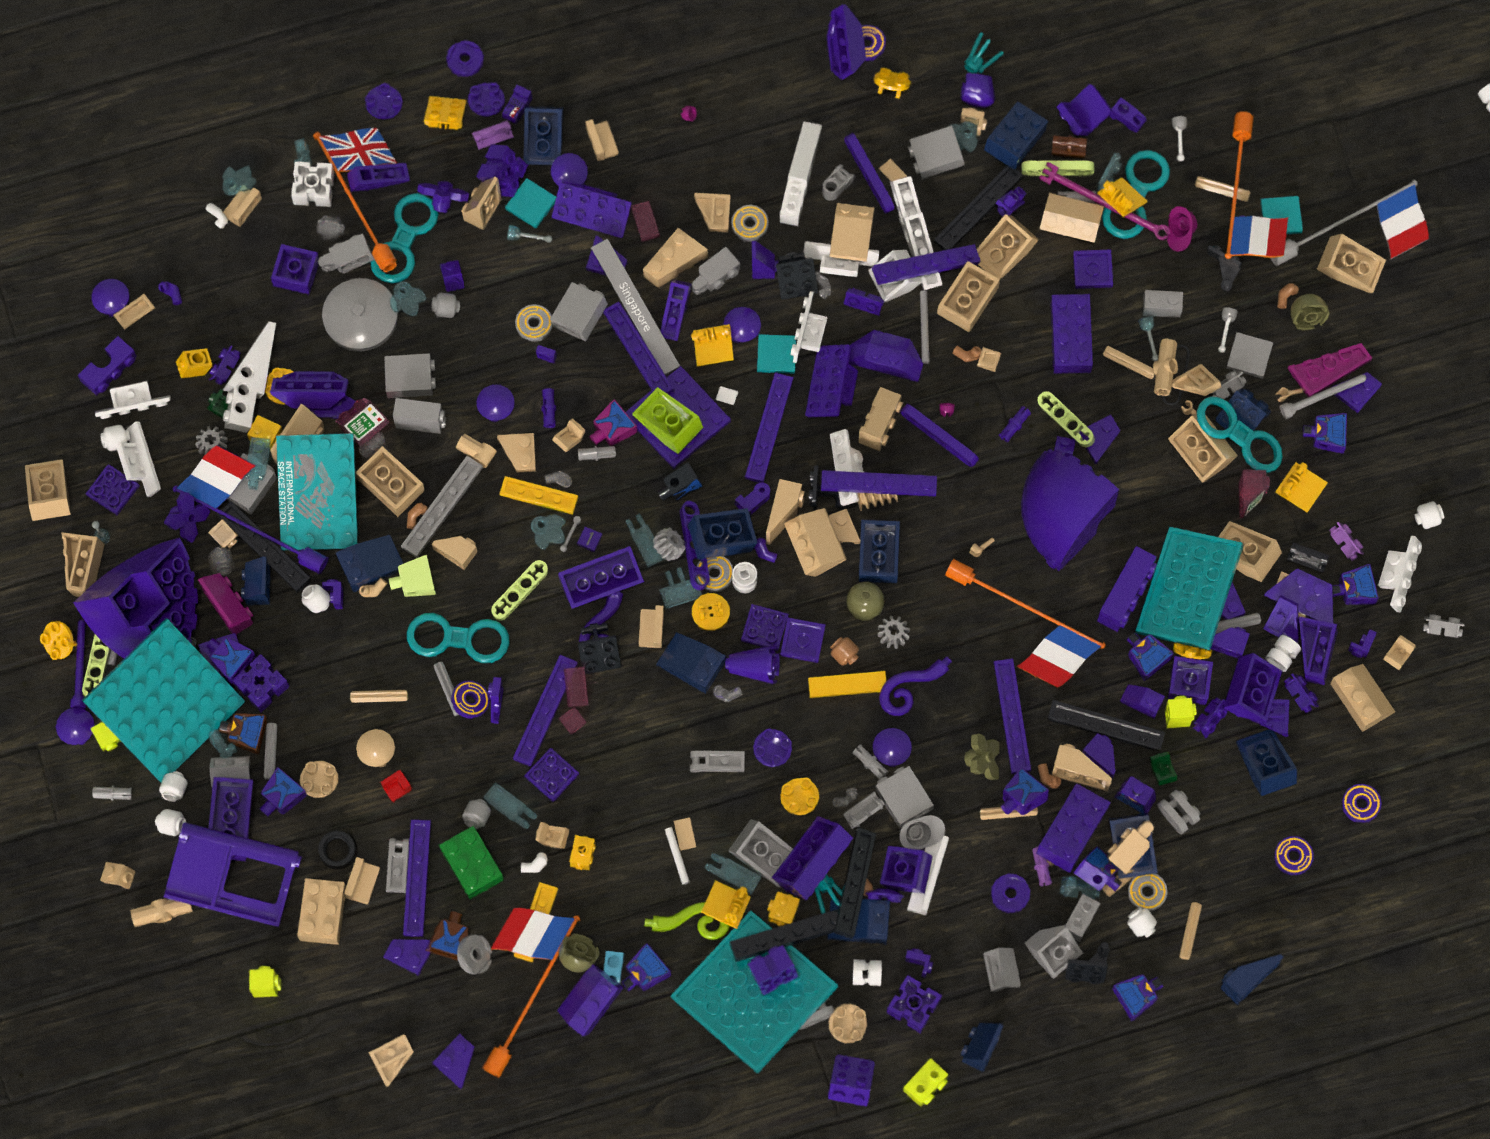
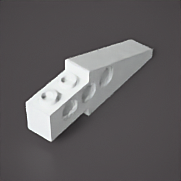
[780,122,822,226]
[890,176,943,290]
[223,322,276,433]

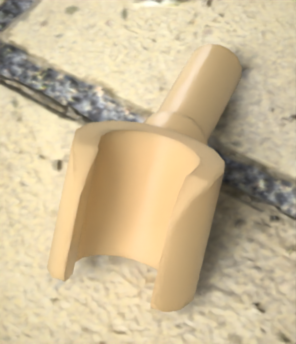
[1275,387,1303,402]
[1181,400,1197,415]
[969,538,995,557]

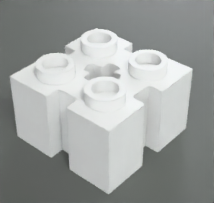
[292,162,334,207]

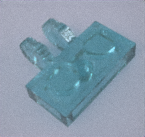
[660,567,702,609]

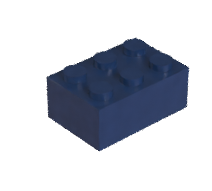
[984,101,1048,170]
[688,508,757,559]
[859,520,900,583]

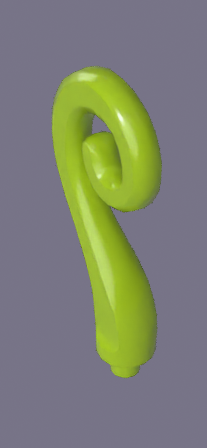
[644,902,730,940]

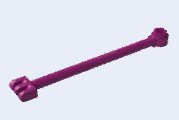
[1039,162,1170,241]

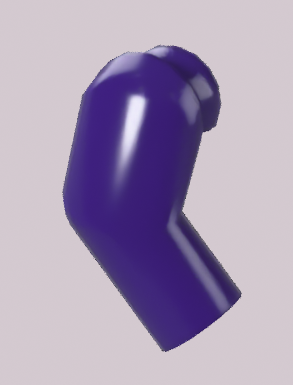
[158,282,182,305]
[754,538,778,563]

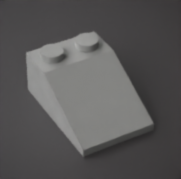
[728,819,793,887]

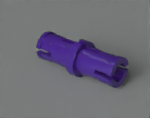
[541,388,556,428]
[999,406,1031,442]

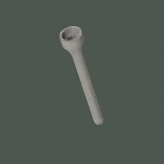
[1280,375,1366,419]

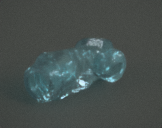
[294,139,312,165]
[208,729,237,758]

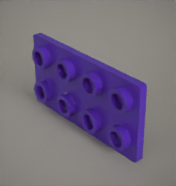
[552,182,632,238]
[805,344,858,417]

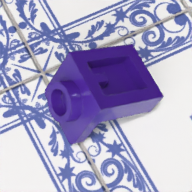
[322,579,343,609]
[1348,629,1377,658]

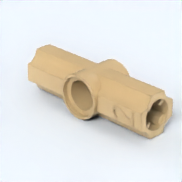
[1153,339,1178,396]
[131,899,193,927]

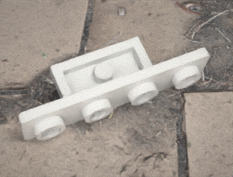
[804,241,879,277]
[791,291,827,363]
[95,381,171,419]
[116,422,161,497]
[830,429,864,506]
[1378,536,1422,612]

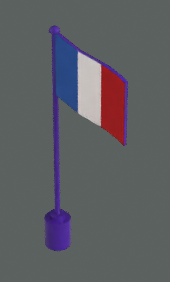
[173,445,328,574]

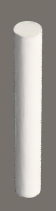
[665,827,690,885]

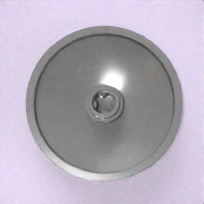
[322,278,398,351]

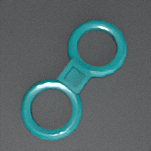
[1102,150,1170,239]
[370,193,439,283]
[1197,396,1283,473]
[407,613,510,663]

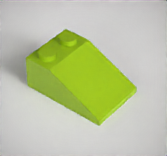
[632,387,703,454]

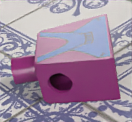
[589,400,637,446]

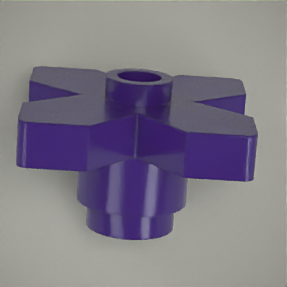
[417,181,469,213]
[164,491,210,543]

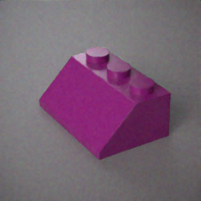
[198,573,253,635]

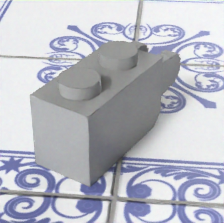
[318,234,375,273]
[692,247,740,295]

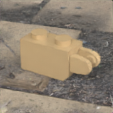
[1107,820,1154,874]

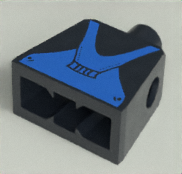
[657,463,703,501]

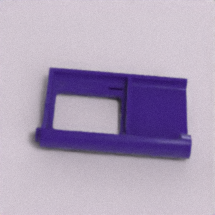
[163,822,301,927]

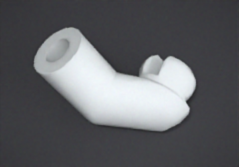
[206,203,228,229]
[521,852,548,873]

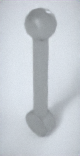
[560,516,581,552]

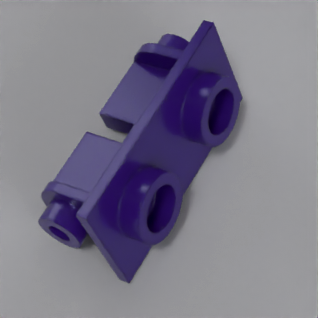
[844,288,885,316]
[208,345,240,385]
[1284,674,1319,713]
[1193,698,1228,738]

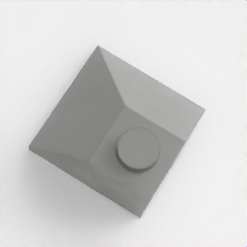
[1025,925,1083,978]

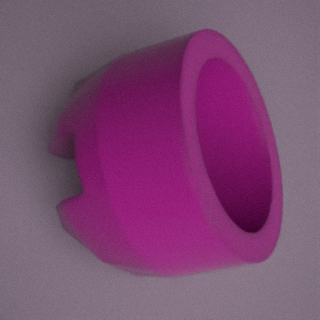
[681,106,697,121]
[939,403,955,417]

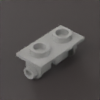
[1213,370,1247,399]
[1423,614,1464,638]
[843,792,885,829]

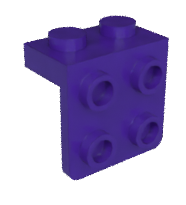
[1057,85,1112,136]
[828,1055,875,1106]

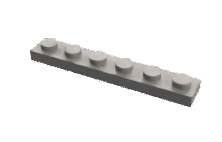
[401,456,483,558]

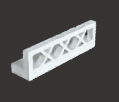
[907,835,949,916]

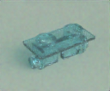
[1060,876,1101,900]

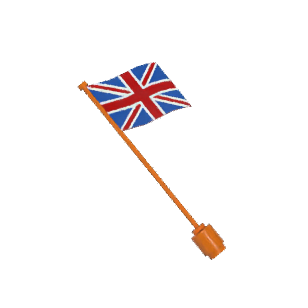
[313,128,397,272]

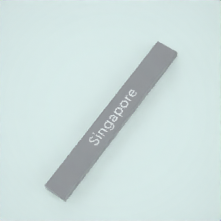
[591,239,680,375]

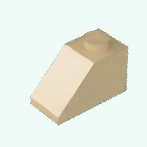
[432,536,477,570]

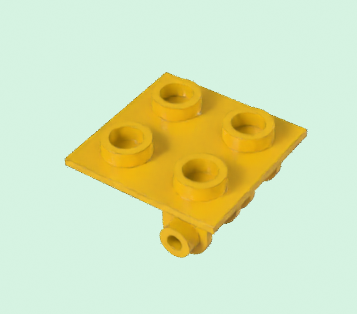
[424,96,466,130]
[1097,177,1148,217]
[691,324,734,367]
[1275,462,1328,513]
[701,880,751,929]

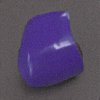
[961,73,995,108]

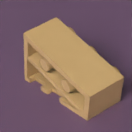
[643,228,708,288]
[859,387,903,451]
[62,533,105,597]

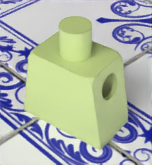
[389,555,436,597]

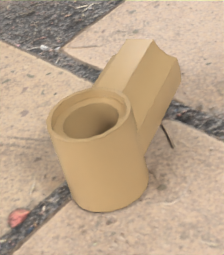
[456,434,497,468]

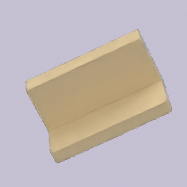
[586,119,618,161]
[223,186,262,227]
[639,605,664,648]
[344,857,380,904]

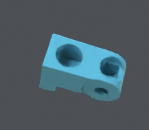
[604,951,624,984]

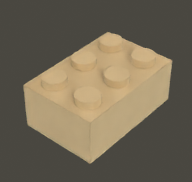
[937,261,1000,333]
[355,446,425,517]
[297,878,346,945]

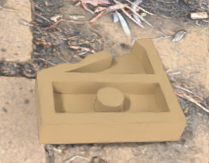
[694,193,730,232]
[1172,364,1221,396]
[828,509,860,544]
[369,1034,413,1087]

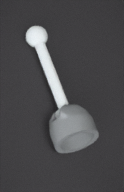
[1172,116,1187,161]
[1218,307,1238,353]

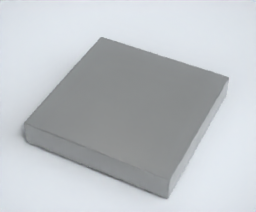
[1227,332,1273,379]

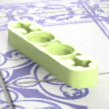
[1022,161,1094,176]
[1038,392,1095,447]
[491,560,548,621]
[82,635,111,696]

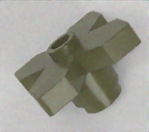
[964,734,999,780]

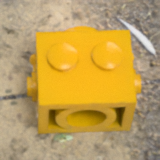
[176,348,212,378]
[247,415,283,450]
[570,835,596,871]
[767,891,800,927]

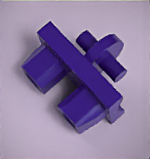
[996,187,1027,217]

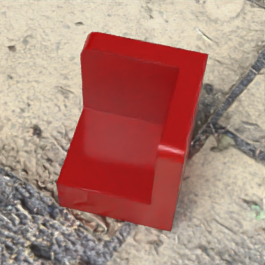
[380,770,412,802]

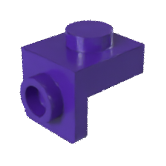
[440,260,464,292]
[1054,436,1076,457]
[905,949,933,978]

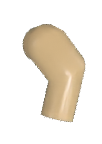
[359,578,388,597]

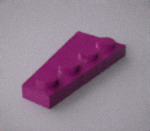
[1288,343,1372,397]

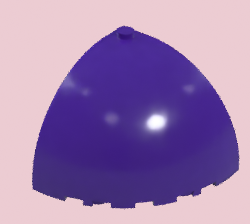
[1021,449,1119,571]
[73,538,198,659]

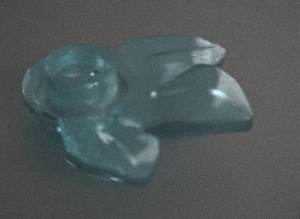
[948,121,977,152]
[222,166,256,196]
[390,282,426,316]
[531,514,566,550]

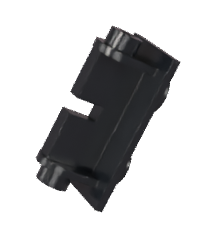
[1287,543,1329,573]

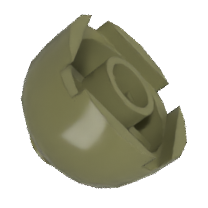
[1290,294,1330,330]
[846,581,884,621]
[559,934,599,973]

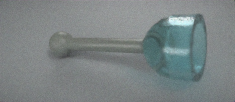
[507,225,552,243]
[1138,316,1159,362]
[92,521,110,544]

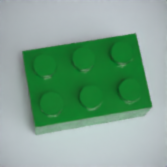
[439,826,504,900]

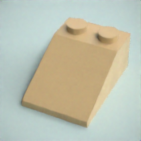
[462,177,502,230]
[829,203,874,262]
[977,214,1039,279]
[1317,234,1386,293]
[25,459,70,521]
[766,479,805,545]
[1219,521,1282,582]
[1052,744,1112,792]

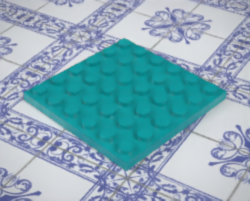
[82,618,245,783]
[670,911,838,1074]

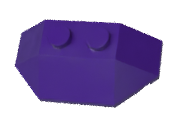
[827,4,866,80]
[849,330,923,382]
[270,371,348,409]

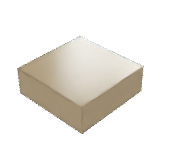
[977,347,1001,372]

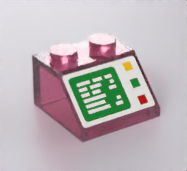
[335,398,390,446]
[1239,470,1270,518]

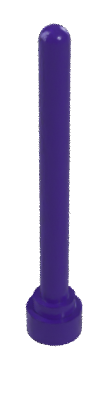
[70,620,86,709]

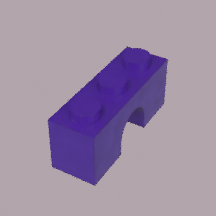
[78,336,137,396]

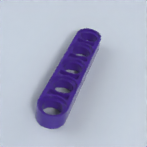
[844,133,895,213]
[900,404,979,467]
[680,501,710,590]

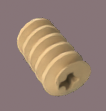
[858,493,898,511]

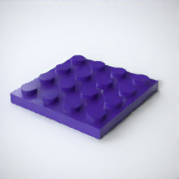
[625,366,731,469]

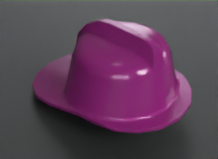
[1167,206,1197,252]

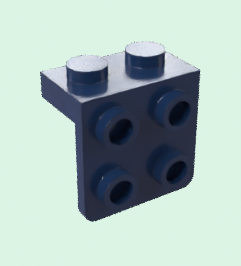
[1216,388,1272,431]

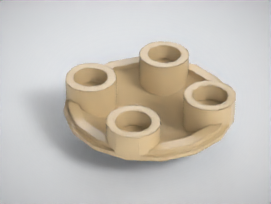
[356,729,395,767]
[300,761,338,798]
[829,1004,867,1043]

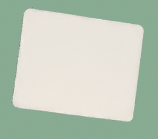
[716,386,738,405]

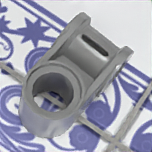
[822,164,856,201]

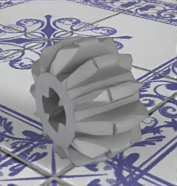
[195,426,228,454]
[653,527,686,561]
[877,616,910,649]

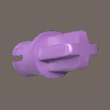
[1032,847,1052,886]

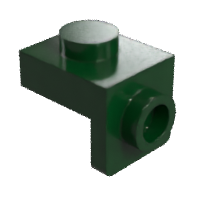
[207,389,236,419]
[1150,752,1177,786]

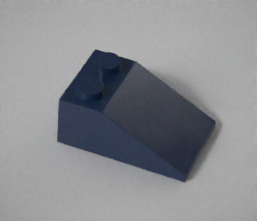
[524,106,563,165]
[336,535,403,593]
[656,632,726,694]
[1236,729,1297,796]
[1109,813,1158,879]
[828,899,890,944]
[1221,954,1283,1005]
[961,1023,1003,1072]

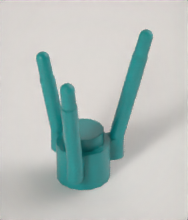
[964,32,1004,74]
[814,874,842,914]

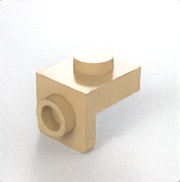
[961,108,987,136]
[553,419,585,452]
[208,520,238,549]
[1383,635,1416,670]
[536,822,570,849]
[100,862,135,889]

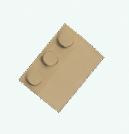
[1040,193,1104,243]
[270,404,324,464]
[1168,414,1238,483]
[784,508,847,577]
[1331,664,1395,732]

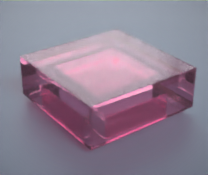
[559,707,586,735]

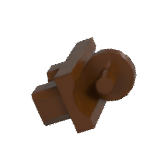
[1052,135,1087,158]

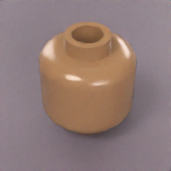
[830,637,859,665]

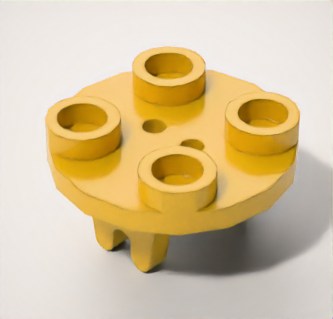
[874,68,910,99]
[692,593,730,631]
[40,621,77,660]

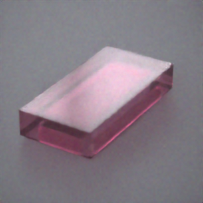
[631,201,660,241]
[564,667,588,707]

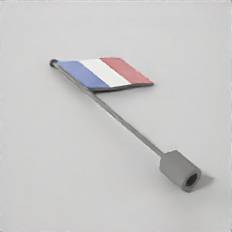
[1271,180,1429,266]

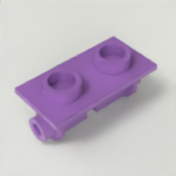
[472,121,513,150]
[1329,522,1364,561]

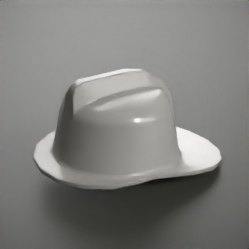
[899,815,945,850]

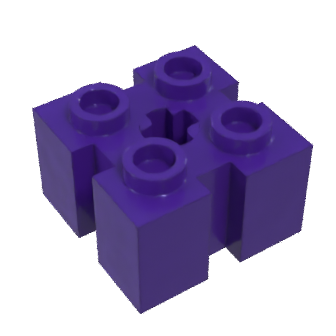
[476,144,528,197]
[232,654,289,713]
[748,945,798,996]
[887,975,942,1034]

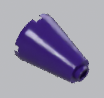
[725,645,780,684]

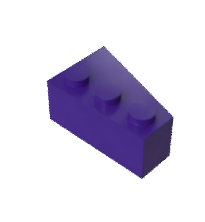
[1299,617,1338,685]

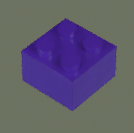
[271,244,319,295]
[1168,656,1213,705]
[880,846,933,894]

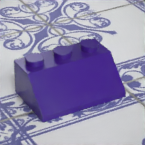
[1223,653,1282,722]
[557,964,624,1036]

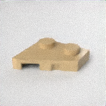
[497,433,536,473]

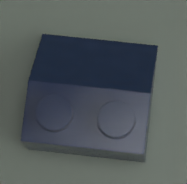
[241,557,271,605]

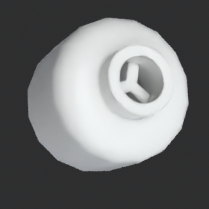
[101,425,130,451]
[1414,501,1444,529]
[302,584,330,613]
[159,771,188,802]
[155,809,186,836]
[1127,907,1157,937]

